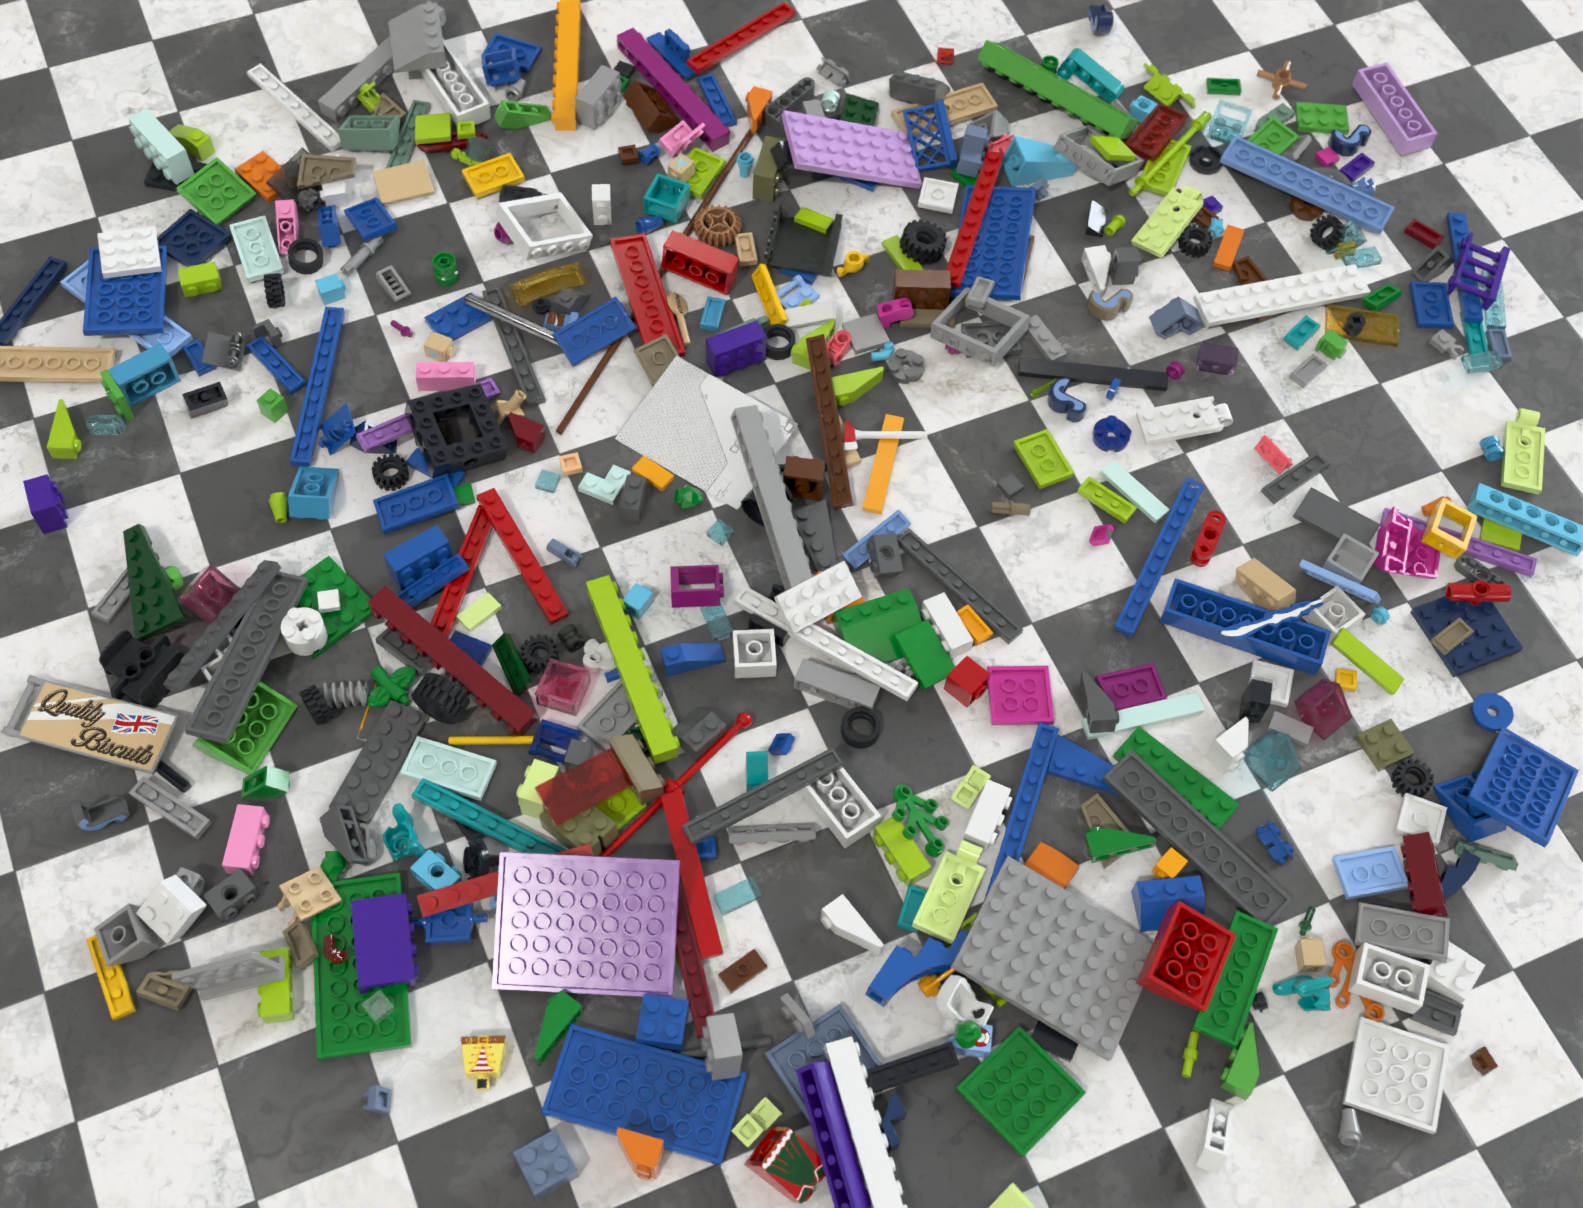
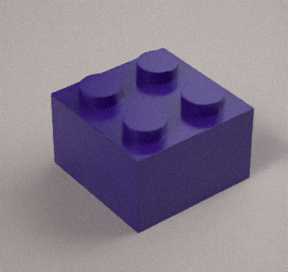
[23,474,69,534]

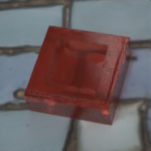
[936,47,954,65]

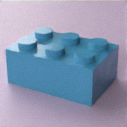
[108,343,181,407]

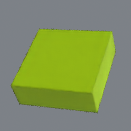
[457,121,476,139]

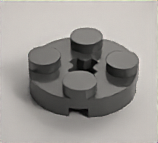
[887,348,924,384]

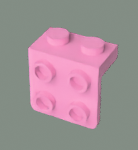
[658,120,705,158]

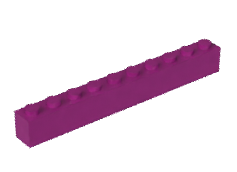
[617,27,730,152]

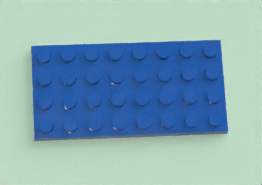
[949,185,1036,300]
[541,1024,747,1166]

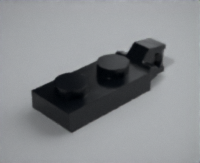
[499,185,549,203]

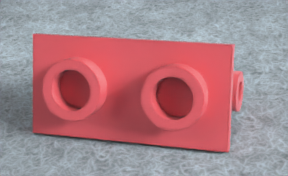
[983,134,1015,158]
[1254,435,1293,475]

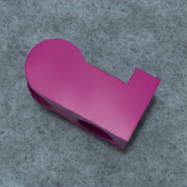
[877,298,914,328]

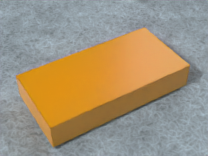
[632,456,674,492]
[957,604,993,646]

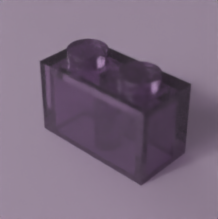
[1196,341,1239,377]

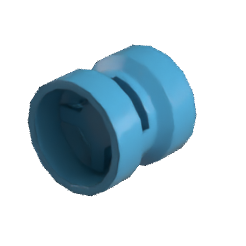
[1480,435,1505,462]

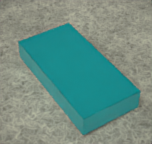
[896,885,928,933]

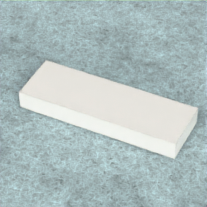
[784,300,836,328]

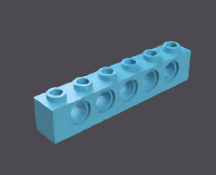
[1467,483,1583,556]

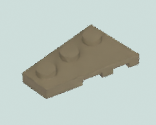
[297,154,357,189]

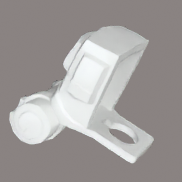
[936,975,994,1035]

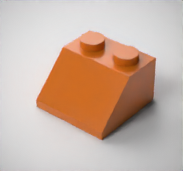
[616,1127,665,1180]

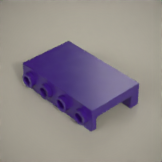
[351,893,419,994]

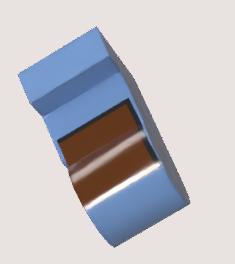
[543,312,579,332]

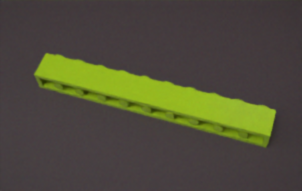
[586,575,680,765]

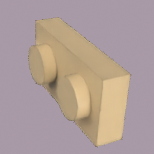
[735,232,758,266]

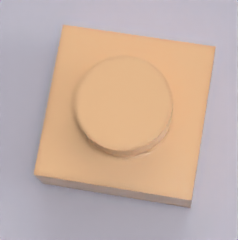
[559,452,583,476]

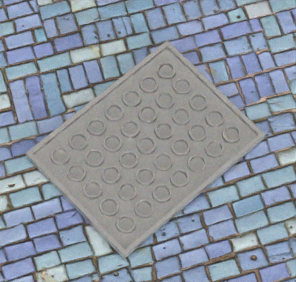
[951,856,1153,1061]

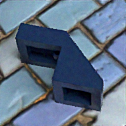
[880,1092,907,1152]

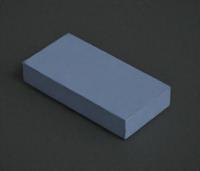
[1485,329,1512,362]

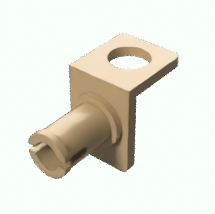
[491,390,526,425]

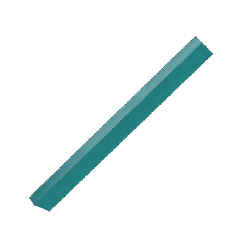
[411,778,566,854]

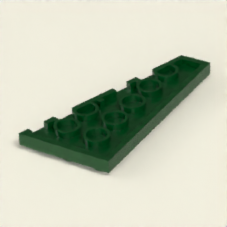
[123,524,189,642]

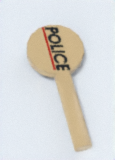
[667,292,691,346]

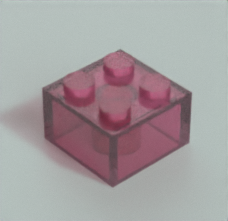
[177,564,240,625]
[535,658,591,716]

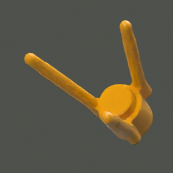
[917,946,968,998]

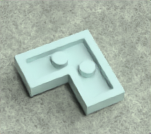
[578,465,631,505]

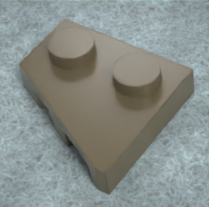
[371,93,407,122]
[136,970,193,1011]

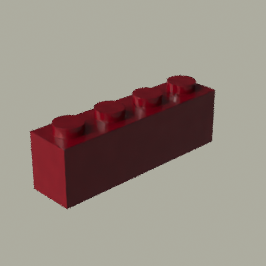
[1401,831,1448,917]

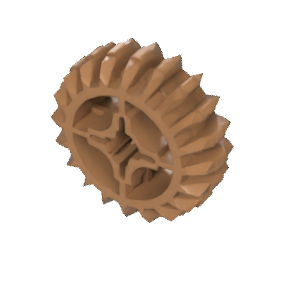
[694,204,742,248]

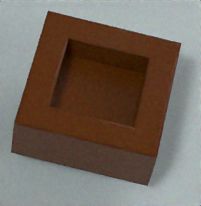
[618,144,639,165]
[1470,1046,1498,1076]

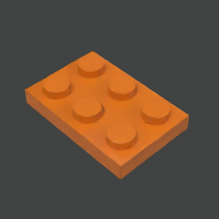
[234,151,297,203]

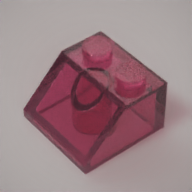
[1294,679,1352,740]

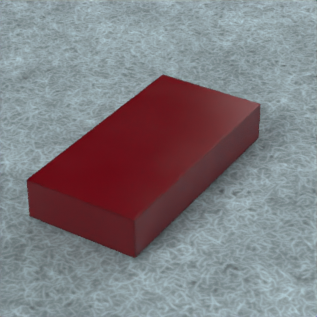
[1404,219,1445,250]

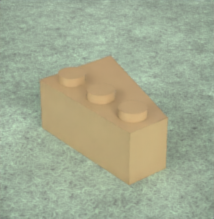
[1236,558,1296,611]

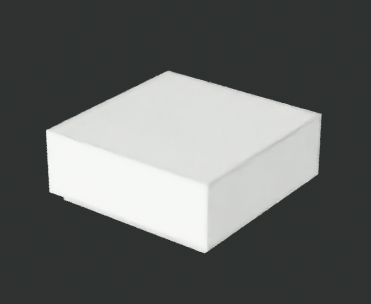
[317,589,341,613]

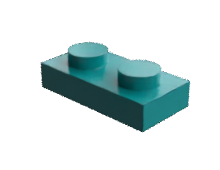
[1283,315,1321,350]

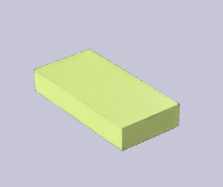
[456,592,502,632]

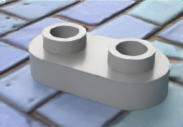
[358,823,376,867]

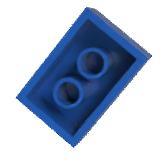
[383,525,453,591]

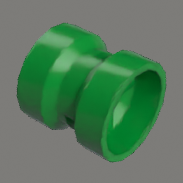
[1041,55,1059,74]

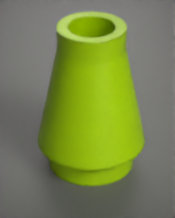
[269,492,288,523]

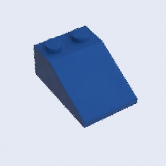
[1433,774,1507,843]

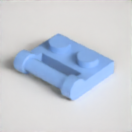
[776,275,819,310]

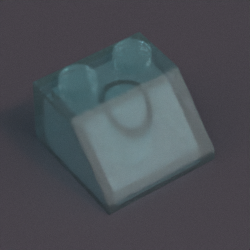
[1244,730,1302,792]

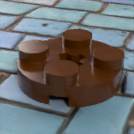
[1289,196,1325,222]

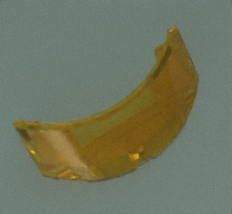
[508,262,587,308]

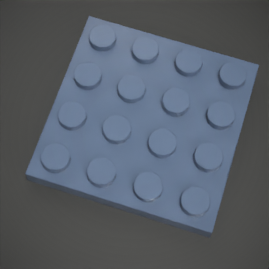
[765,1004,882,1127]

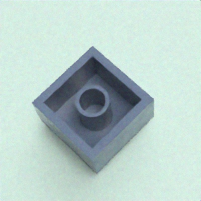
[513,1129,579,1201]

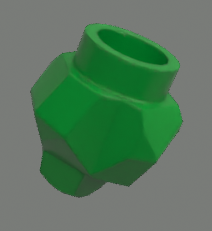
[674,485,704,509]
[320,851,347,882]
[953,1020,982,1049]

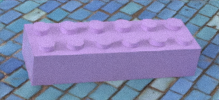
[1352,62,1437,156]

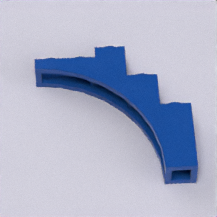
[865,930,968,1007]

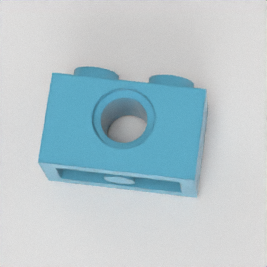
[410,849,462,891]

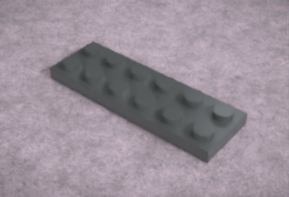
[329,700,429,825]

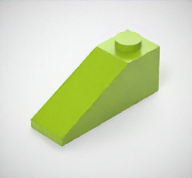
[169,124,215,162]
[791,320,836,370]
[832,367,884,406]
[47,399,82,459]

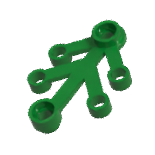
[892,784,949,858]

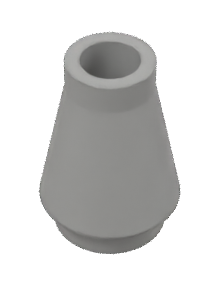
[505,79,526,102]
[1338,1108,1362,1146]

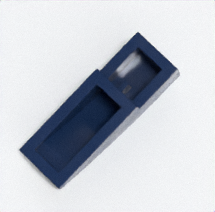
[1440,851,1481,901]

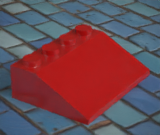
[1136,901,1236,1012]

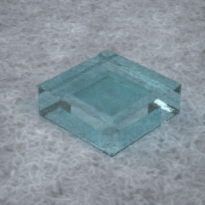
[535,470,561,494]

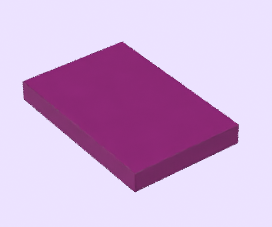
[1095,663,1168,711]

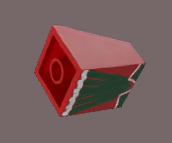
[744,1126,825,1204]

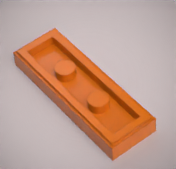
[1213,225,1244,272]

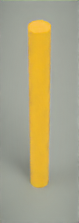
[448,736,534,745]

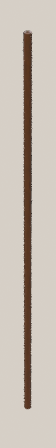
[556,128,754,435]

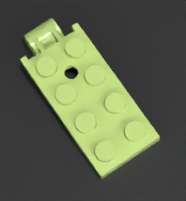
[1131,185,1203,258]
[1501,408,1545,495]
[912,840,986,945]

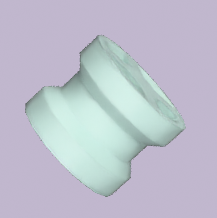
[820,90,840,112]

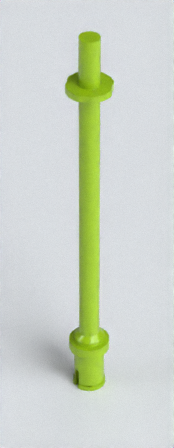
[1129,111,1212,196]

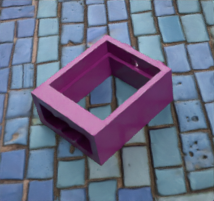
[670,565,724,608]

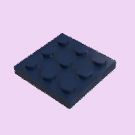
[157,208,232,267]

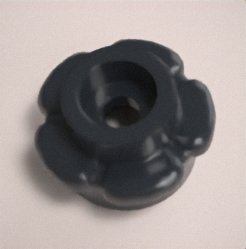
[532,298,550,315]
[1252,991,1268,1013]

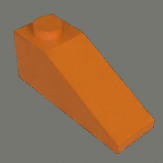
[745,86,773,134]

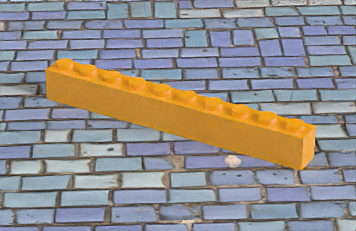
[551,0,581,131]

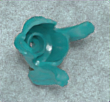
[383,803,426,861]
[1272,975,1333,1011]

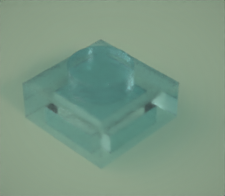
[707,519,734,546]

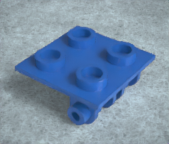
[318,403,356,455]

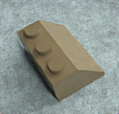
[608,734,665,806]

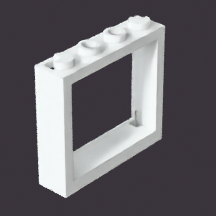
[495,193,593,261]

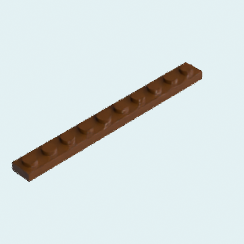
[806,334,854,510]

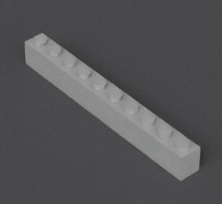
[318,1,446,122]
[730,405,814,591]

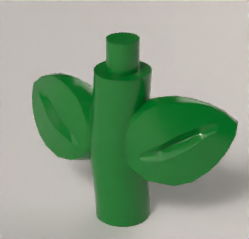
[367,665,416,708]

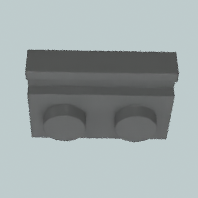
[1410,990,1464,1037]

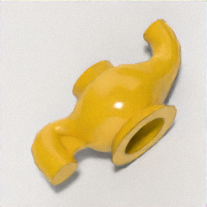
[837,251,870,277]

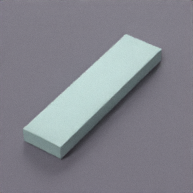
[1100,460,1170,524]

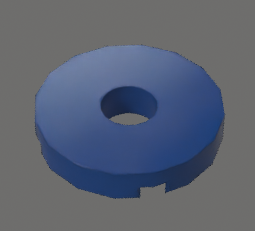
[1470,693,1514,732]

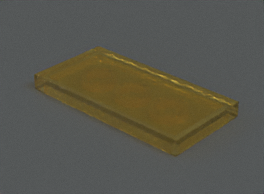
[1325,304,1399,347]

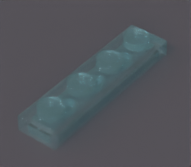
[1481,270,1507,329]

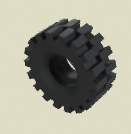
[899,219,947,264]

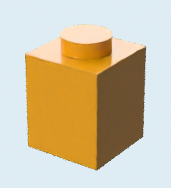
[1151,847,1188,880]

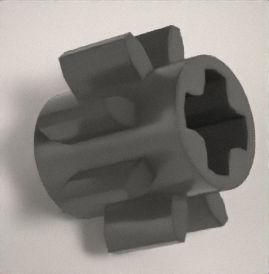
[298,188,321,212]

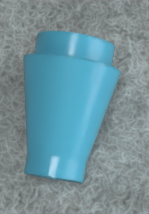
[737,152,754,178]

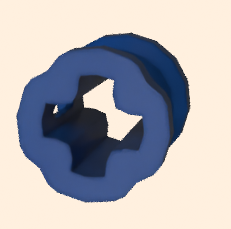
[638,143,661,165]

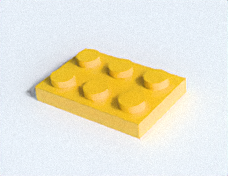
[461,153,525,199]

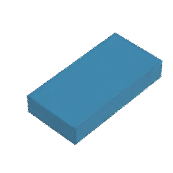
[700,296,725,332]

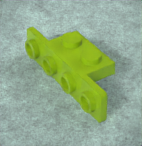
[1143,63,1196,109]

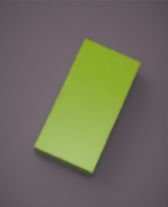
[794,207,834,234]

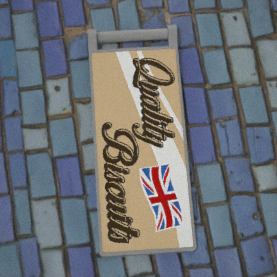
[1,675,180,774]

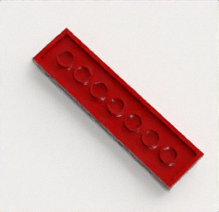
[610,233,685,357]

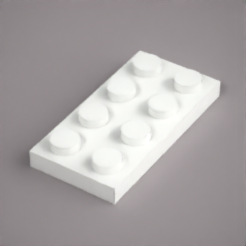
[774,561,862,634]

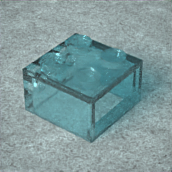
[1206,100,1252,145]

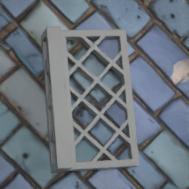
[172,952,284,1001]

